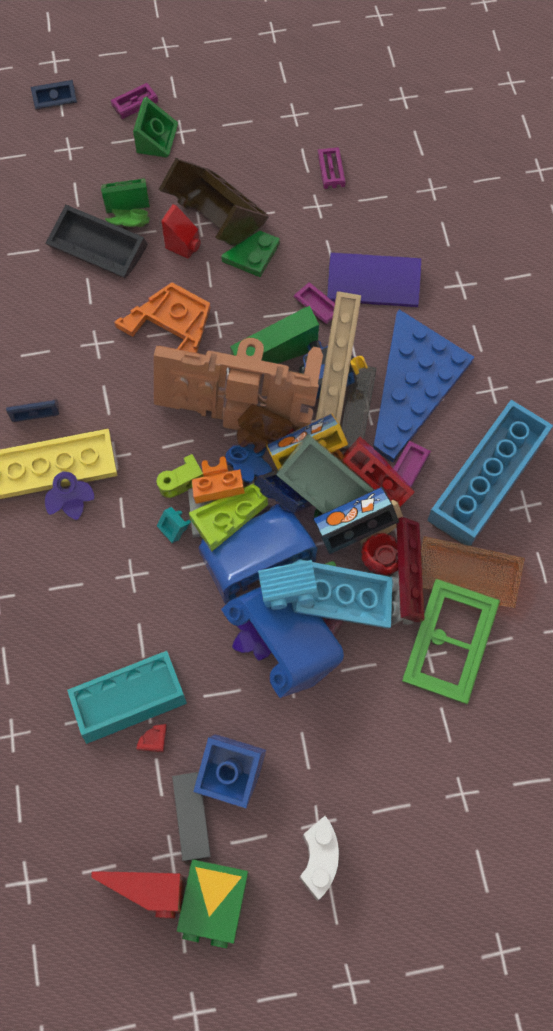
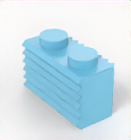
[258,560,319,610]

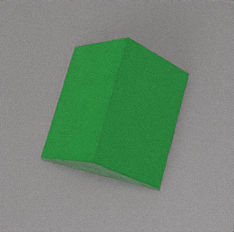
[133,97,178,158]
[101,178,150,214]

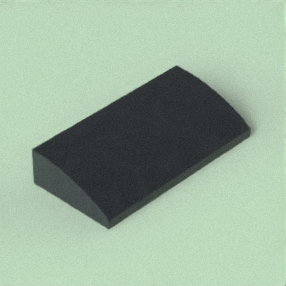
[46,204,148,278]

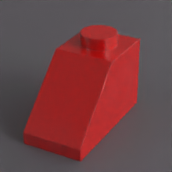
[161,204,201,259]

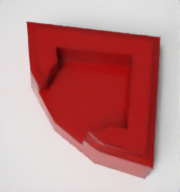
[136,724,167,753]

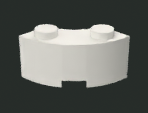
[299,816,339,901]

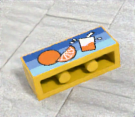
[266,413,348,471]

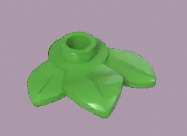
[105,209,150,227]

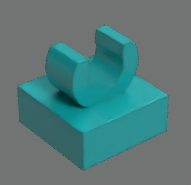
[157,507,191,543]

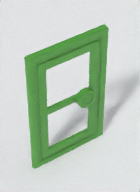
[402,579,500,704]

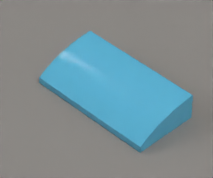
[292,560,392,629]

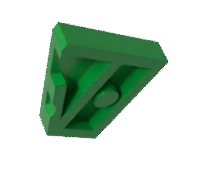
[221,231,280,278]

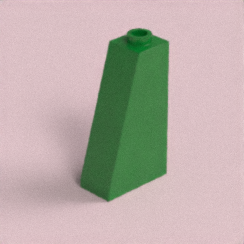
[230,306,319,364]

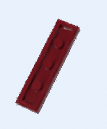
[396,517,425,622]

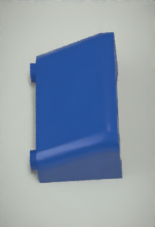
[199,503,317,604]
[221,587,344,698]

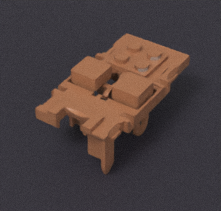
[154,338,323,431]

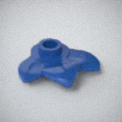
[225,444,272,483]

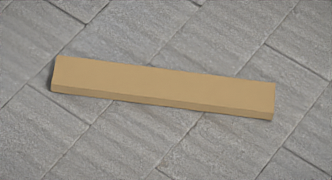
[315,291,361,424]

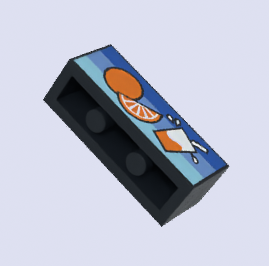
[313,487,399,555]

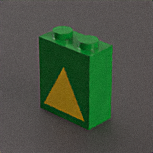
[177,859,249,949]

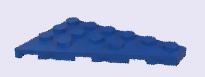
[373,309,474,463]

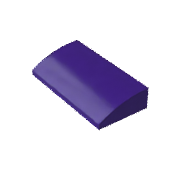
[327,252,421,307]

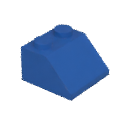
[193,734,266,808]

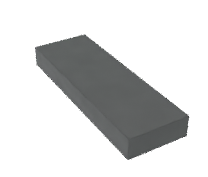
[172,772,211,862]

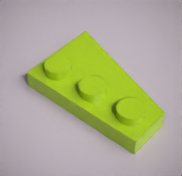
[189,483,268,551]

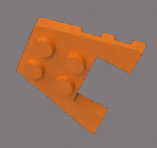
[114,282,211,353]

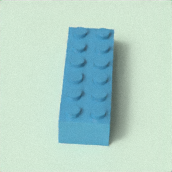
[427,400,553,548]

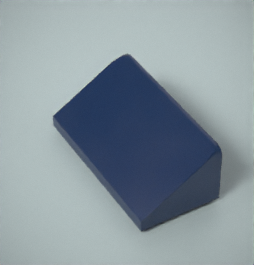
[31,80,77,109]
[6,399,60,422]

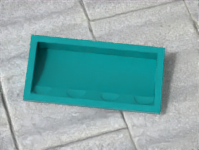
[67,651,187,744]

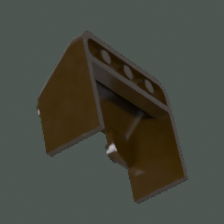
[158,158,269,246]

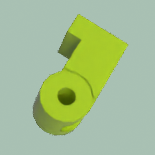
[156,454,204,498]

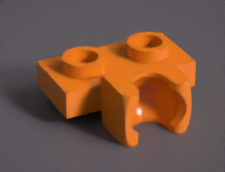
[192,456,245,504]

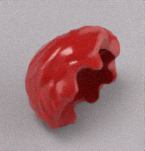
[361,533,398,575]

